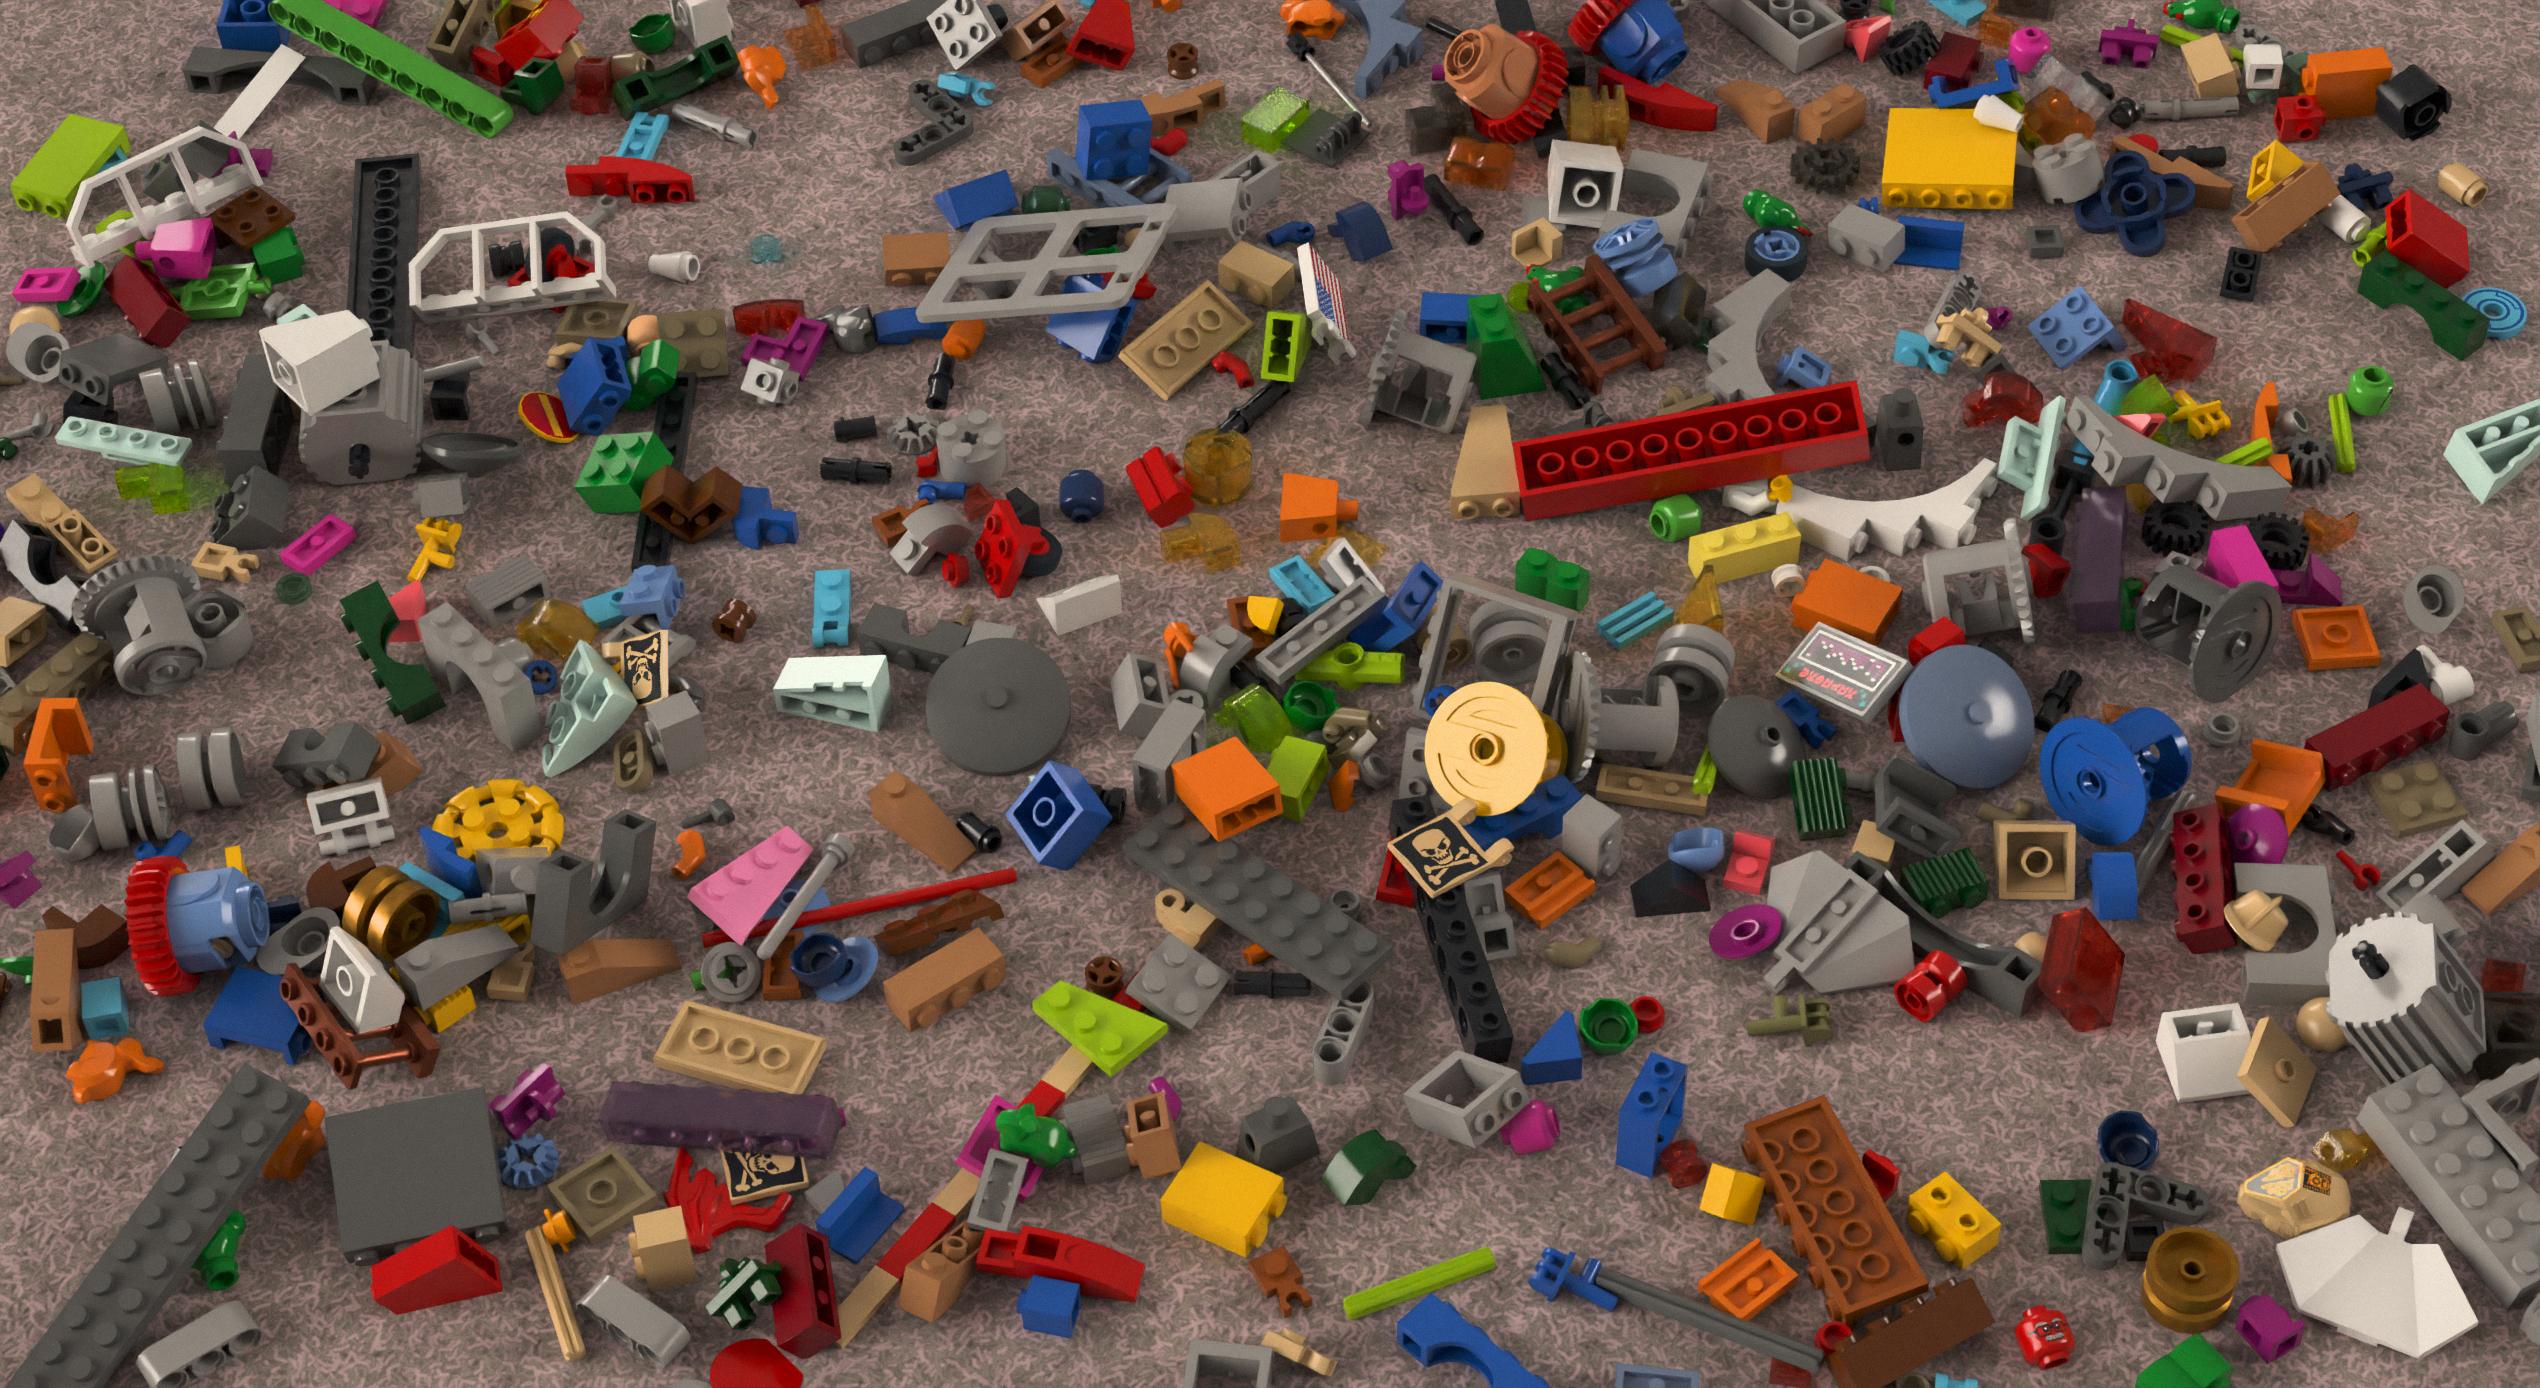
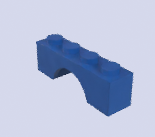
[1462,773,1583,874]
[1397,1293,1550,1388]

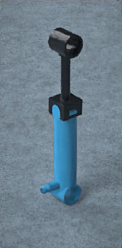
[2028,359,2159,556]

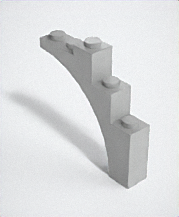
[1704,268,1792,406]
[2064,395,2292,521]

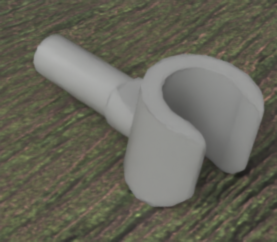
[465,318,501,356]
[3,413,53,440]

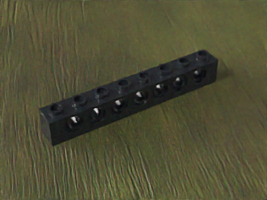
[1388,795,1514,1064]

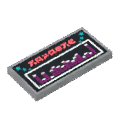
[1774,621,1914,724]

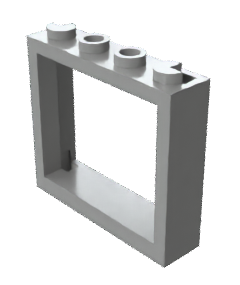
[1411,572,1579,721]

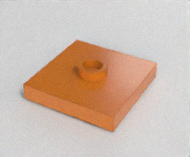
[2291,605,2381,671]

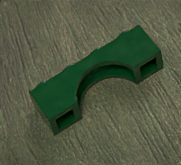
[611,35,740,121]
[2357,250,2490,361]
[339,580,446,725]

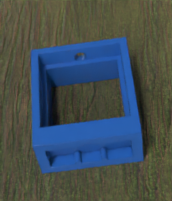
[1616,1052,1688,1178]

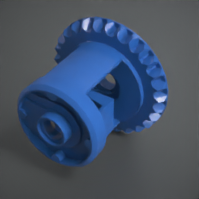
[2040,707,2192,846]

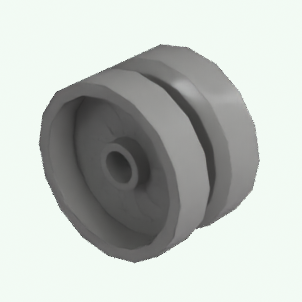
[1468,600,1548,686]
[1648,623,1736,715]
[177,726,245,812]

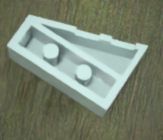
[2443,398,2540,504]
[773,655,893,732]

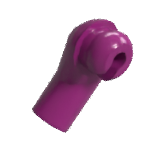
[1148,1076,1182,1122]

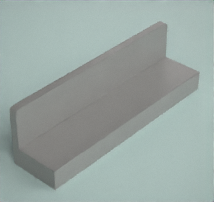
[1255,576,1387,685]

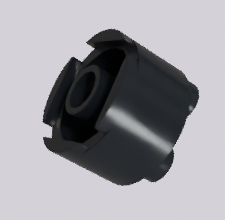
[2375,64,2452,141]

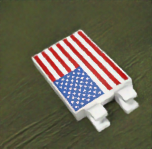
[1297,242,1356,366]

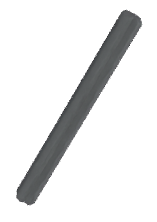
[1595,1267,1825,1373]

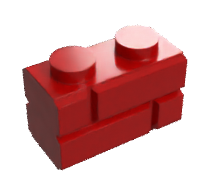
[1125,446,1195,528]

